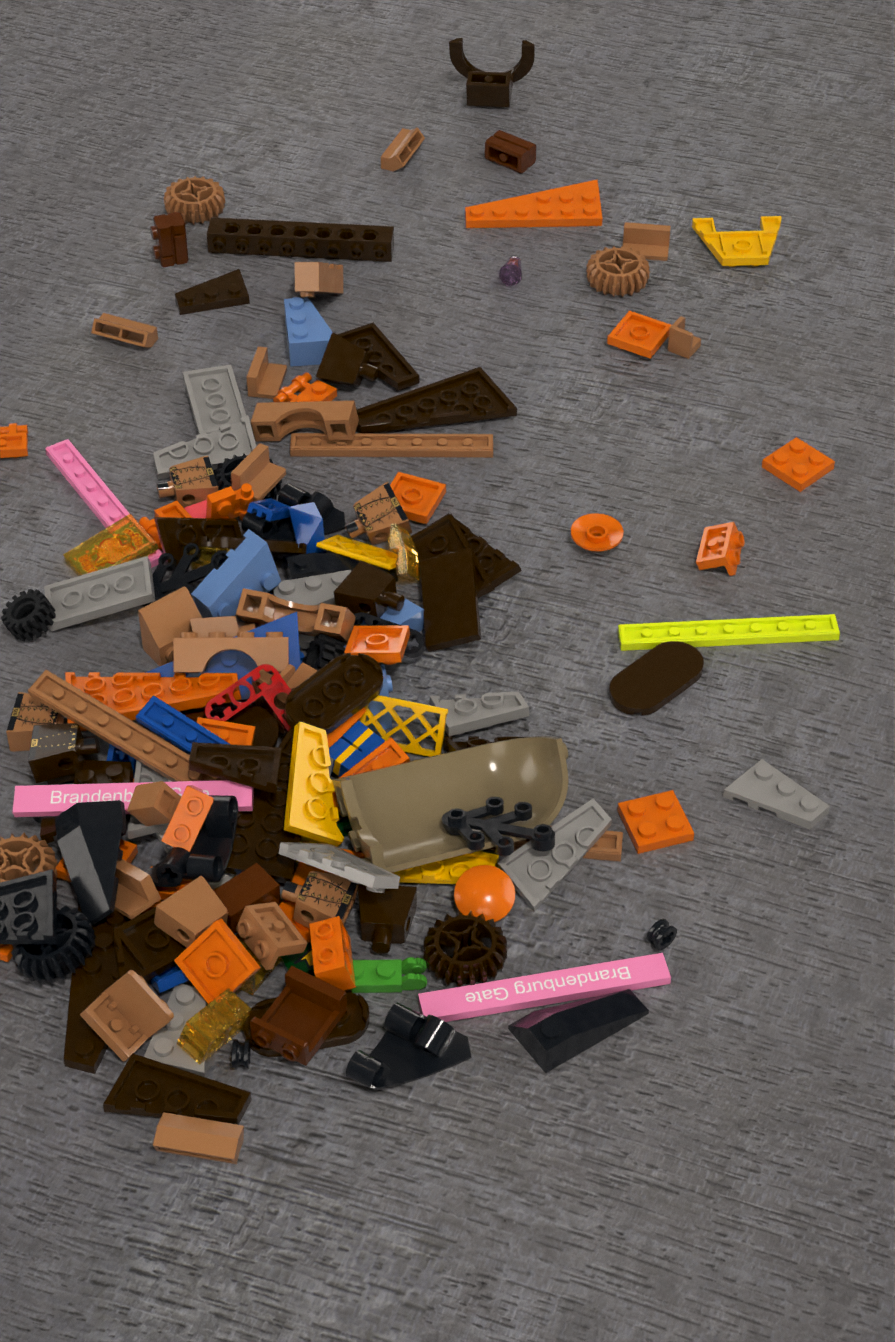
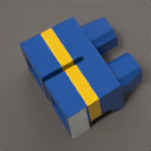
[328,720,385,777]

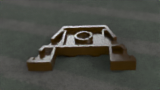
[40,760,134,844]

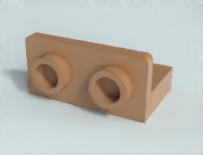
[236,902,308,970]

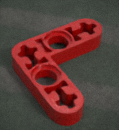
[205,664,291,732]

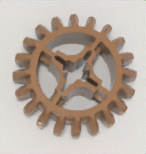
[164,176,225,225]
[586,246,650,297]
[0,833,58,883]

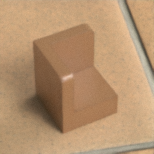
[668,316,701,359]
[127,781,181,826]

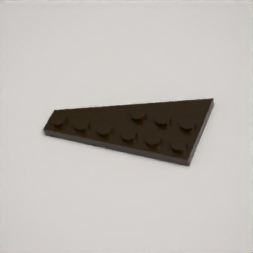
[356,367,517,434]
[225,728,301,883]
[64,904,143,1074]

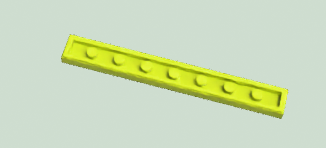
[618,614,840,651]

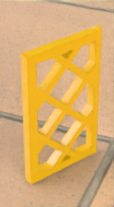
[316,534,408,570]
[359,695,448,757]

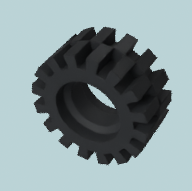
[1,589,56,642]
[302,633,345,670]

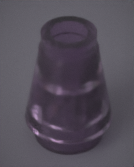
[499,256,522,286]

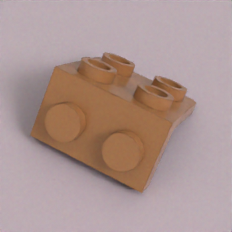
[80,970,174,1062]

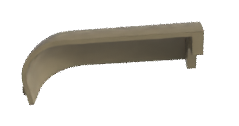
[333,736,568,873]

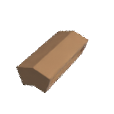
[381,127,425,171]
[91,313,158,348]
[153,1112,244,1164]

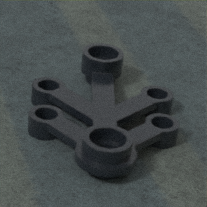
[142,543,228,607]
[442,797,555,856]

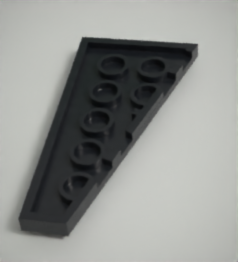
[0,869,57,944]

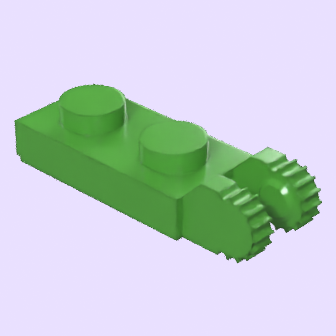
[351,957,427,993]

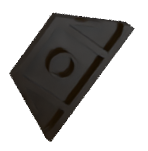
[113,907,186,982]

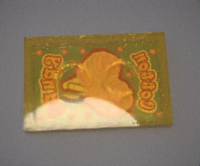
[63,514,159,576]

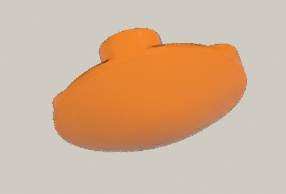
[454,865,515,922]

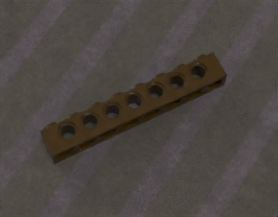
[207,217,394,262]

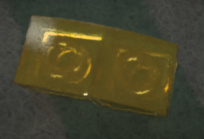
[388,524,420,582]

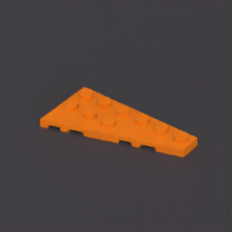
[465,179,603,228]
[65,672,241,731]

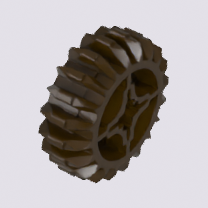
[423,910,507,987]

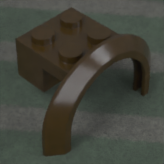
[449,38,535,108]

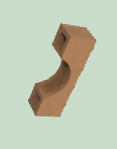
[251,401,359,442]
[236,588,356,643]
[173,632,289,673]

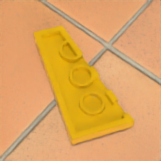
[284,722,343,847]
[392,851,499,884]

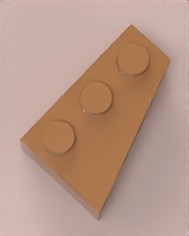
[295,262,343,298]

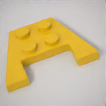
[692,216,782,267]

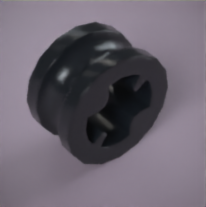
[646,919,677,950]
[232,1039,251,1069]

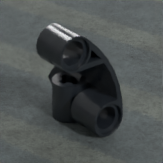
[241,483,346,542]
[144,795,238,887]
[346,1002,472,1090]

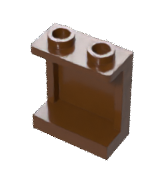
[250,966,347,1066]

